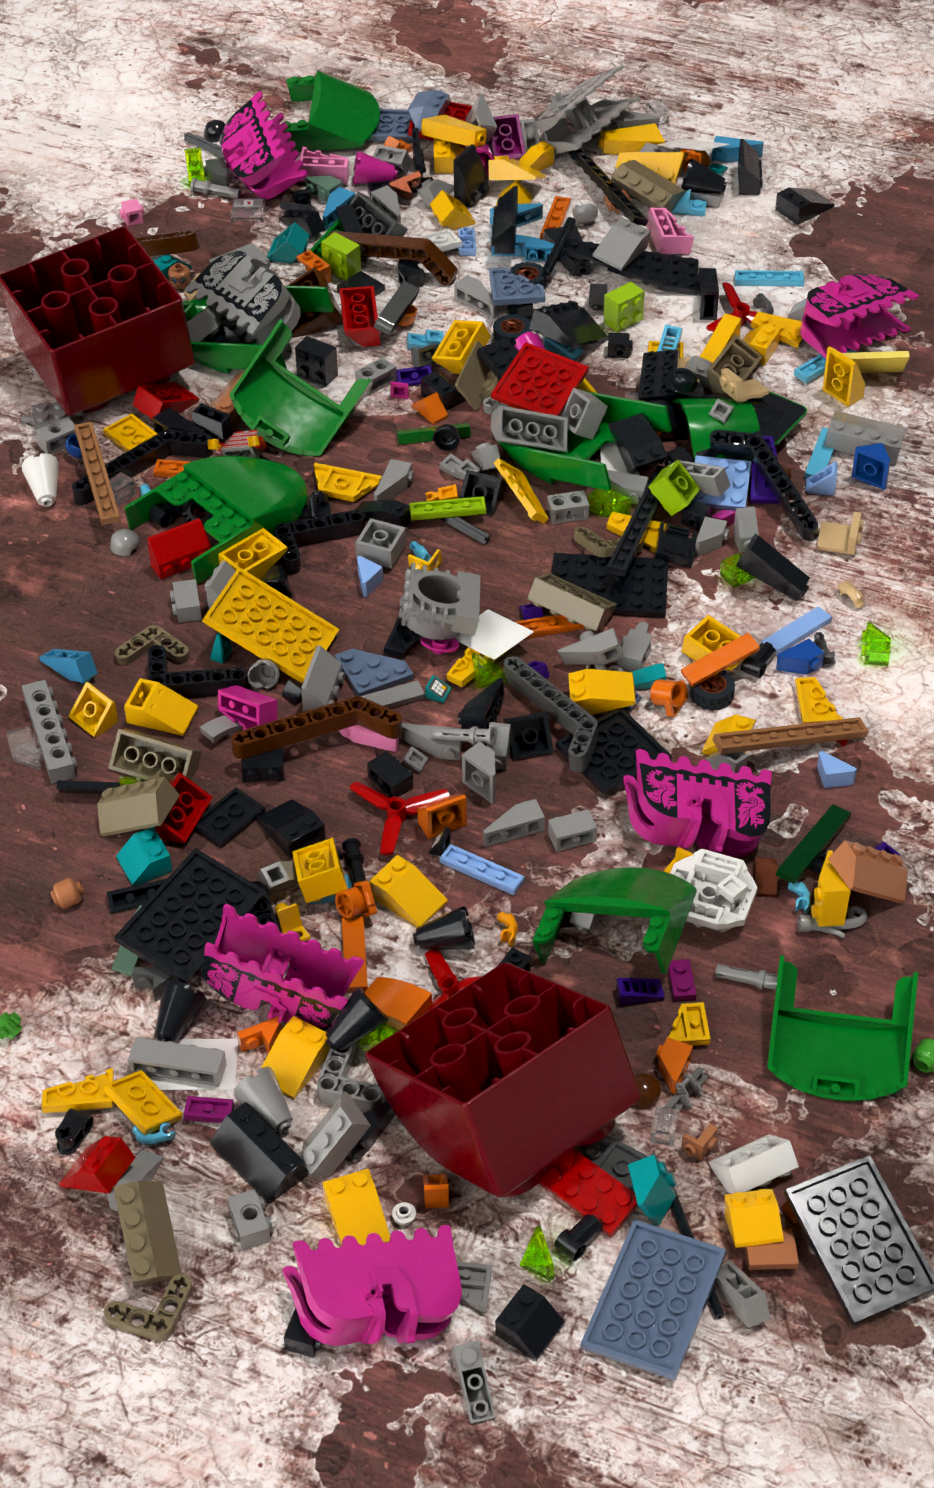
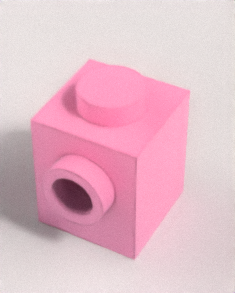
[119,199,144,227]

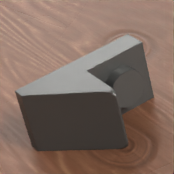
[411,344,438,367]
[132,967,177,1001]

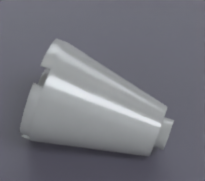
[233,1067,293,1134]

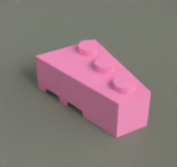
[299,147,350,184]

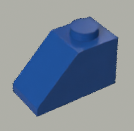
[776,639,824,674]

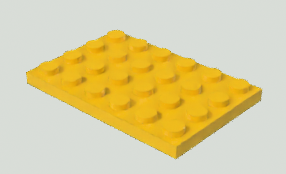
[202,567,340,684]

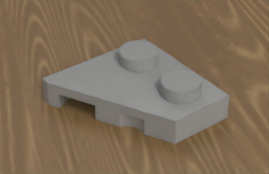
[457,1261,492,1312]

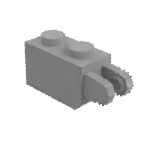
[617,621,652,672]

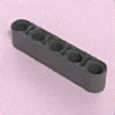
[374,281,420,335]

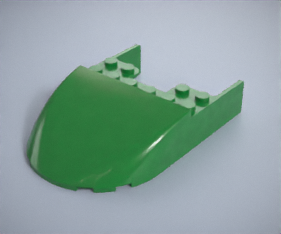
[183,286,334,374]
[496,391,672,491]
[124,456,308,584]

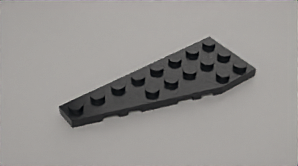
[563,239,699,296]

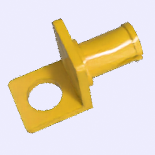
[407,549,443,571]
[275,903,311,942]

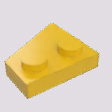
[668,1002,711,1046]

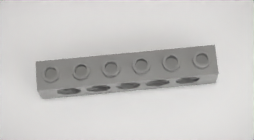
[22,680,78,784]

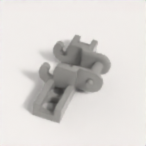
[664,1067,708,1117]

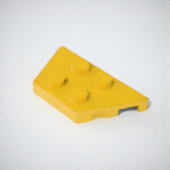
[314,463,382,502]

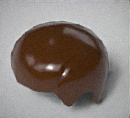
[632,1073,661,1110]

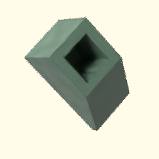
[305,175,343,202]

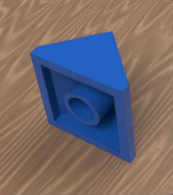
[852,443,891,490]

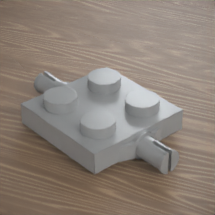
[21,401,83,430]

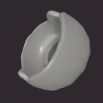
[572,203,598,224]
[110,529,140,556]
[247,659,280,690]

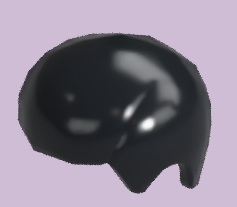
[204,120,226,142]
[432,424,460,451]

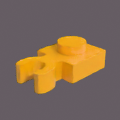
[425,484,459,501]

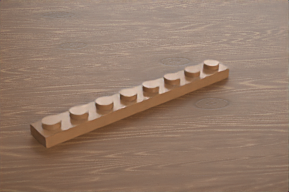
[74,422,121,525]
[712,717,869,754]

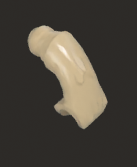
[836,580,864,608]

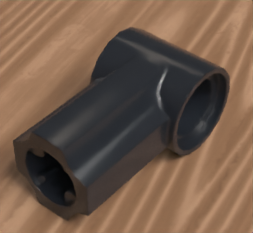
[149,502,184,528]
[741,642,776,679]
[554,1214,603,1262]

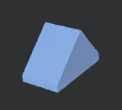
[805,461,838,496]
[357,556,383,597]
[817,751,857,788]

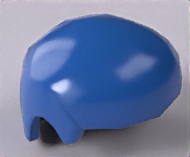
[65,434,83,459]

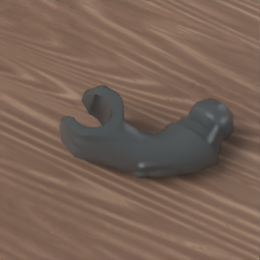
[753,293,774,315]
[814,632,836,666]

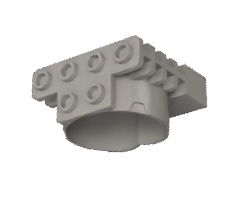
[398,563,481,640]

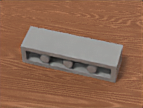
[128,1037,227,1087]

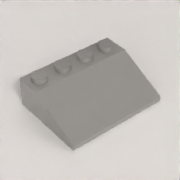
[824,411,906,465]

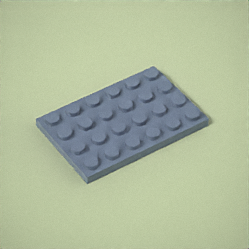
[580,1219,726,1381]

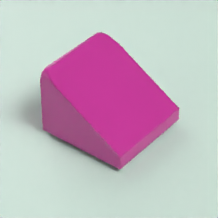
[390,381,411,399]
[712,509,735,526]

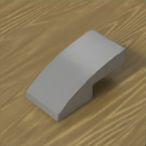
[439,453,481,480]
[200,715,243,743]

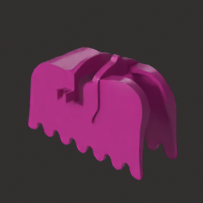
[282,1225,462,1346]

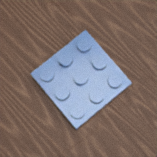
[693,456,751,511]

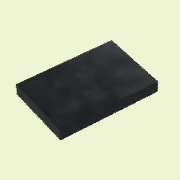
[194,787,266,849]

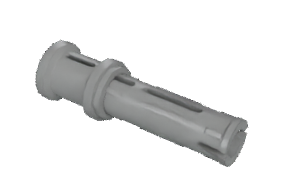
[190,178,241,199]
[432,726,496,746]
[715,964,778,990]

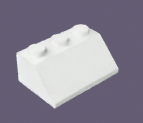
[709,1134,799,1194]

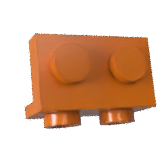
[297,250,331,283]

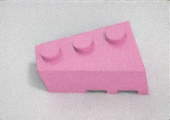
[646,208,694,254]

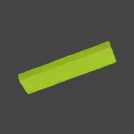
[409,496,486,521]

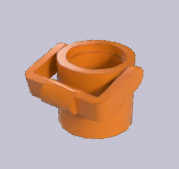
[680,148,710,173]
[650,679,688,718]
[335,880,377,918]

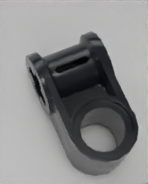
[55,1108,94,1155]

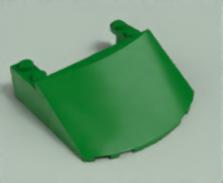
[282,71,380,152]
[229,319,373,456]
[532,867,697,974]
[767,955,918,1101]

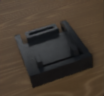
[654,522,697,568]

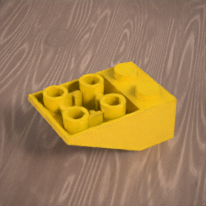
[124,678,199,736]

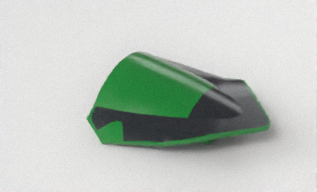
[672,391,807,463]

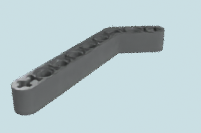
[504,656,598,772]

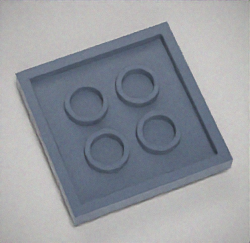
[368,109,412,143]

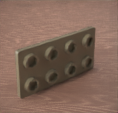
[455,341,500,411]

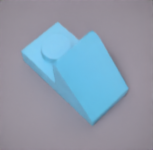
[672,189,707,216]

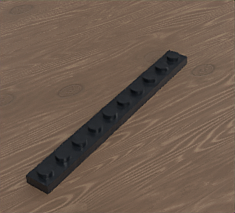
[567,148,649,226]
[606,465,665,577]

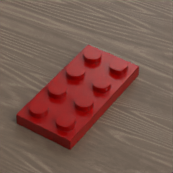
[539,1148,638,1237]

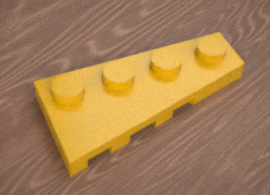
[615,152,686,185]

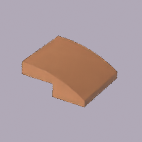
[745,1228,799,1270]

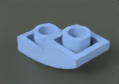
[458,227,476,256]

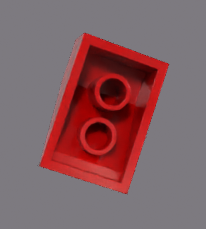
[132,382,200,421]
[59,1136,136,1194]

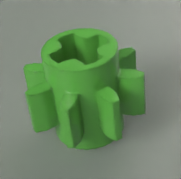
[0,1012,22,1040]

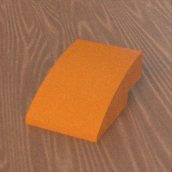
[364,977,432,1030]

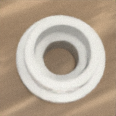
[392,1202,416,1226]

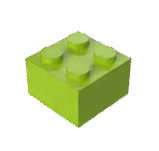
[321,232,361,281]
[603,282,645,332]
[648,460,701,516]

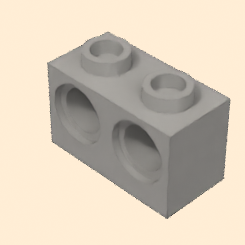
[373,144,412,174]
[355,357,397,396]
[547,490,589,525]

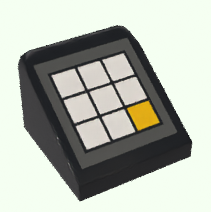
[429,827,451,856]

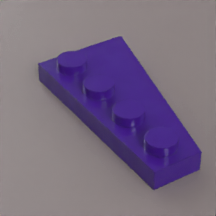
[750,436,784,504]

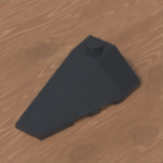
[458,678,505,746]

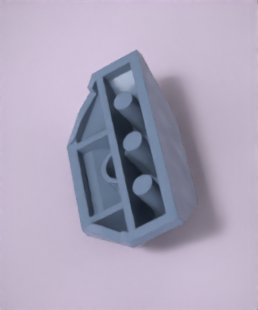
[407,90,451,132]

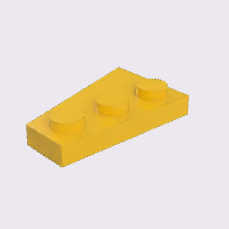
[750,311,803,348]

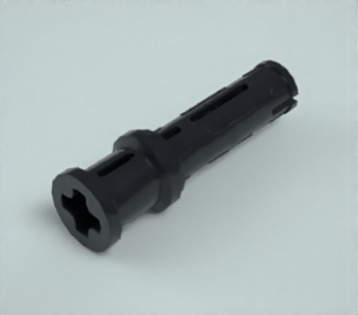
[342,838,366,887]

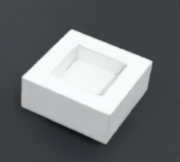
[716,874,748,903]

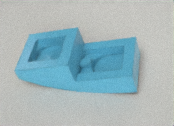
[406,329,444,349]

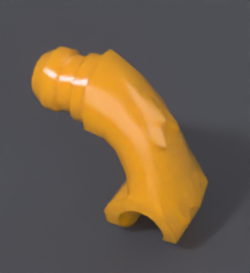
[497,912,518,947]

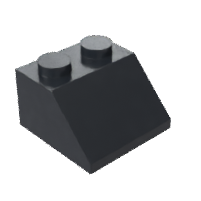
[421,371,467,411]
[648,400,687,441]
[459,470,507,515]
[503,712,554,760]
[495,1284,565,1361]

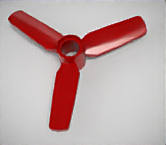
[706,282,758,332]
[350,782,450,856]
[424,950,482,1014]

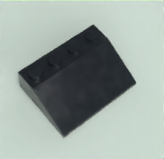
[529,301,608,348]

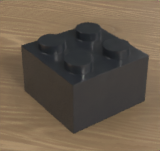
[295,336,338,387]

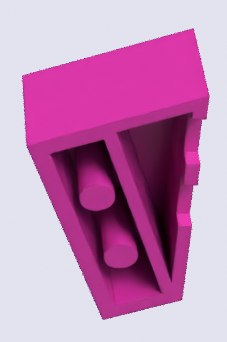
[218,685,278,730]

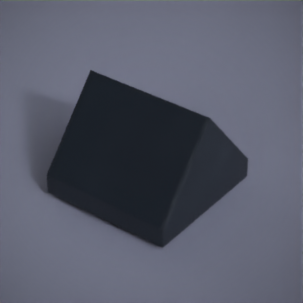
[282,680,302,706]

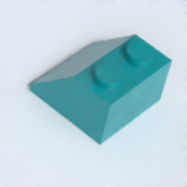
[266,222,309,263]
[116,827,173,886]
[628,1154,677,1226]

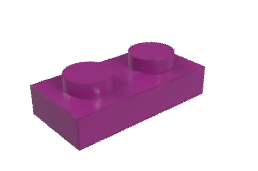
[668,959,697,1002]
[183,1096,234,1123]

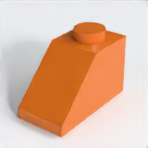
[656,1037,693,1094]

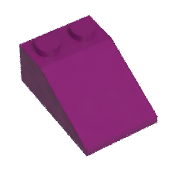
[489,114,526,159]

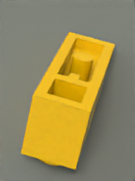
[515,141,554,182]

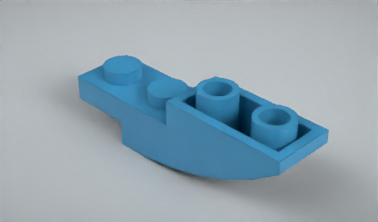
[491,235,558,262]

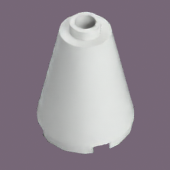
[22,453,59,507]

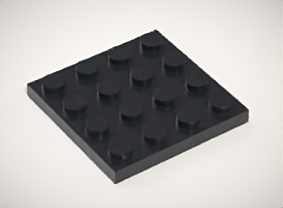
[556,708,672,797]

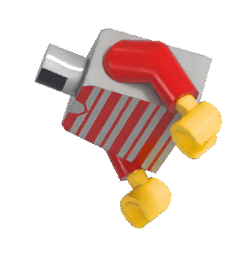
[208,429,267,458]

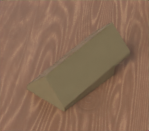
[707,334,763,393]

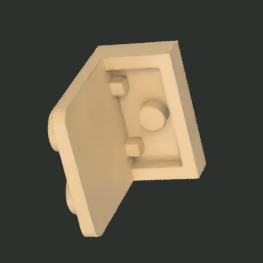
[720,368,769,402]
[817,512,864,555]

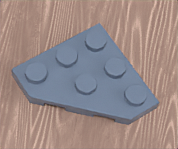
[489,268,545,306]
[334,649,414,696]

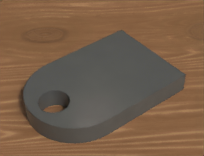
[579,1136,648,1193]

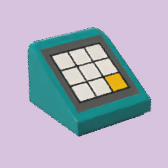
[425,675,452,703]

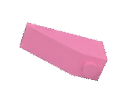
[339,725,399,752]

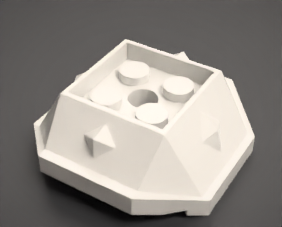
[670,849,757,932]

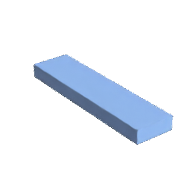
[761,606,832,657]
[439,844,525,895]

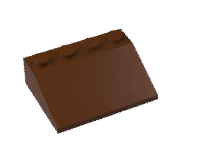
[287,266,343,337]

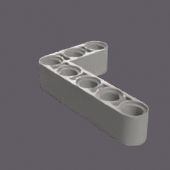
[317,1038,383,1113]

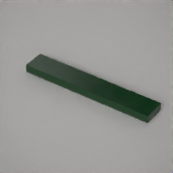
[776,804,851,884]

